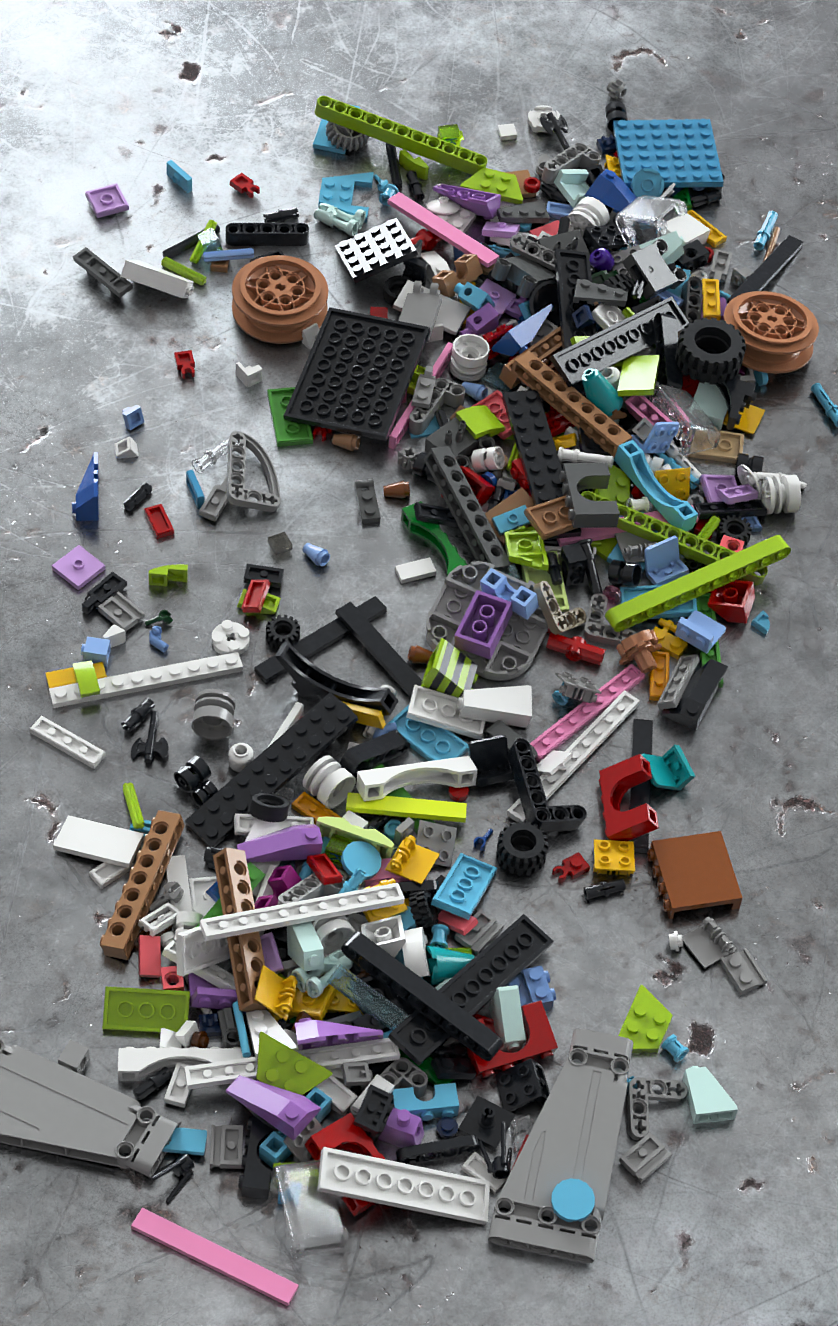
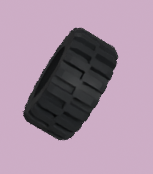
[675,318,746,384]

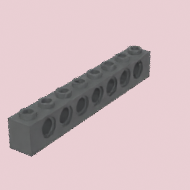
[424,446,511,573]

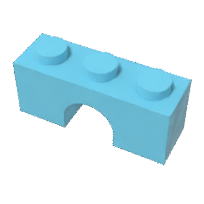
[391,1083,459,1121]

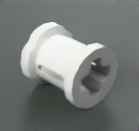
[626,496,650,513]

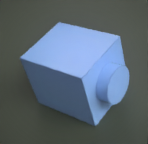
[81,637,111,667]

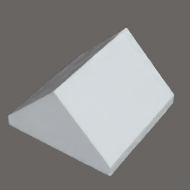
[360,915,406,958]

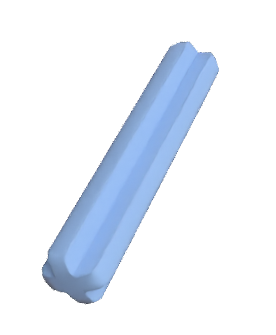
[203,248,254,262]

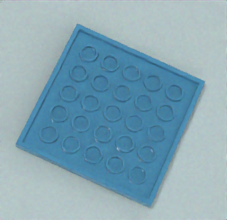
[612,119,724,188]

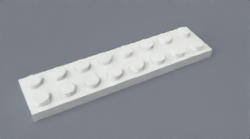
[317,1147,490,1225]

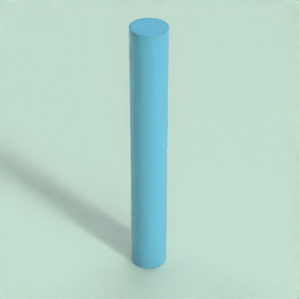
[232,1002,251,1058]

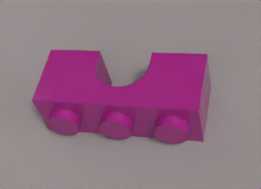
[254,865,302,909]

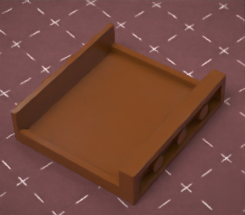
[647,831,743,919]

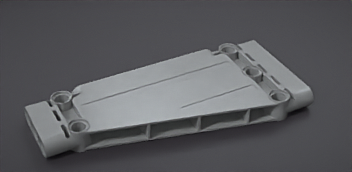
[488,1028,634,1263]
[0,1039,180,1177]

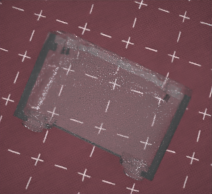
[616,195,687,248]
[648,384,721,456]
[271,1160,349,1260]

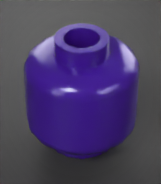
[590,248,615,273]

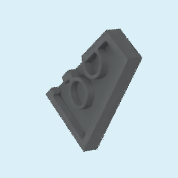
[496,200,550,223]
[573,279,628,307]

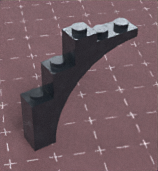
[700,348,757,431]
[275,642,398,716]

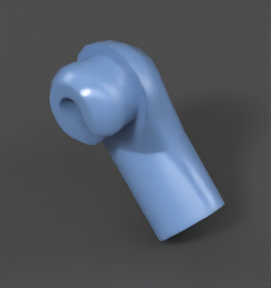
[149,626,169,653]
[372,722,397,739]

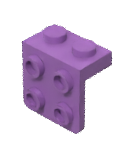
[187,973,237,1009]

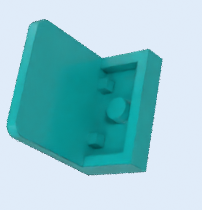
[642,745,696,791]

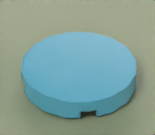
[631,168,664,202]
[341,841,382,880]
[551,1178,595,1222]

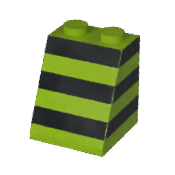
[421,638,478,698]

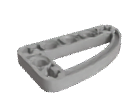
[226,431,280,512]

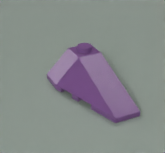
[433,183,501,219]
[237,824,323,863]
[295,1018,383,1050]
[226,1075,321,1140]

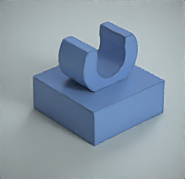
[122,405,145,430]

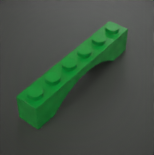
[401,501,467,576]

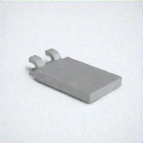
[399,281,442,342]

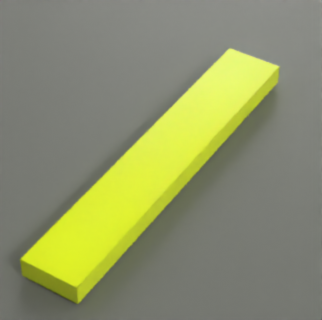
[346,792,467,823]

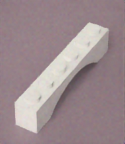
[356,756,478,801]
[118,1046,245,1081]

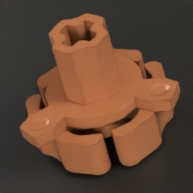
[616,629,662,674]

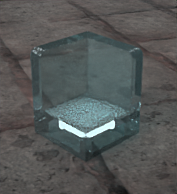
[197,228,223,252]

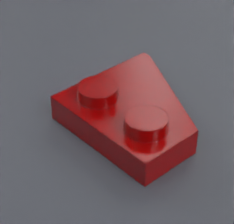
[545,406,575,438]

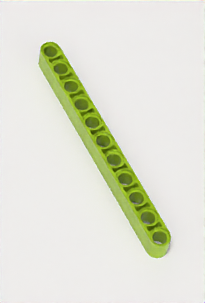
[315,96,488,175]
[581,491,768,585]
[605,535,791,632]

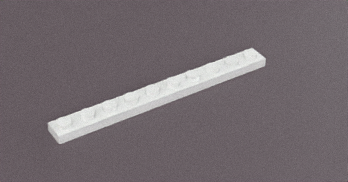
[49,652,243,708]
[507,690,640,823]
[199,883,405,941]
[184,1038,400,1090]

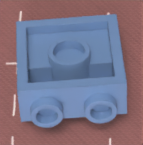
[507,966,556,1010]

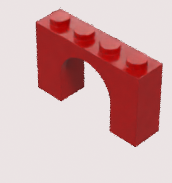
[599,754,659,841]
[465,1000,558,1078]
[304,1113,386,1217]

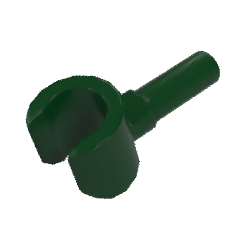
[145,610,173,626]

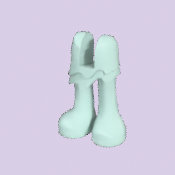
[313,203,366,237]
[291,949,353,998]

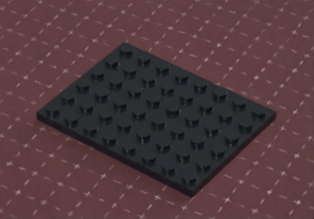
[284,307,430,441]

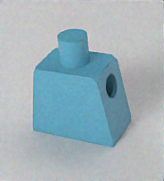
[454,282,495,312]

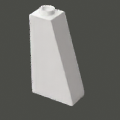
[120,260,194,298]
[456,685,532,728]

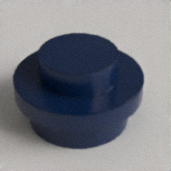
[437,1117,458,1138]

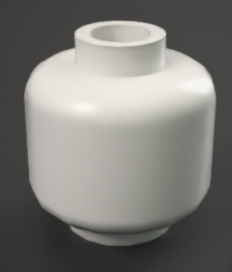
[600,367,621,390]
[228,743,254,772]

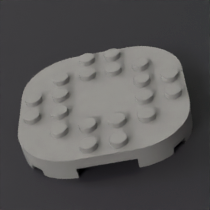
[425,561,551,681]

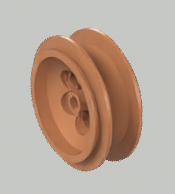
[232,255,329,344]
[724,291,819,373]

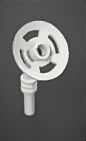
[737,465,807,496]

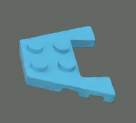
[318,172,374,223]

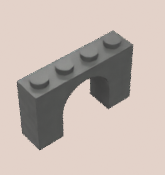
[559,463,620,528]

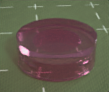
[602,586,622,604]

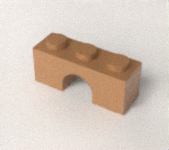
[431,254,483,298]

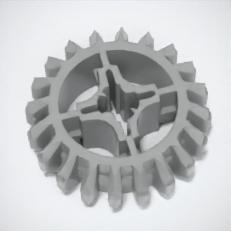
[326,121,369,152]

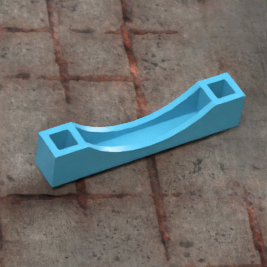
[614,440,698,531]

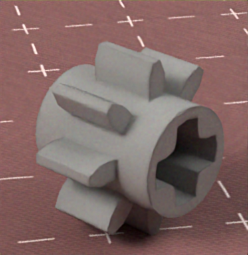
[607,78,627,100]
[398,447,420,470]

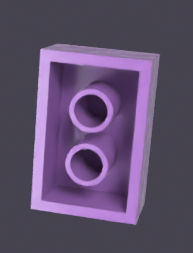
[454,590,512,659]

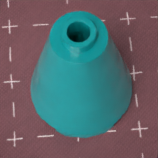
[582,368,623,417]
[423,946,475,987]

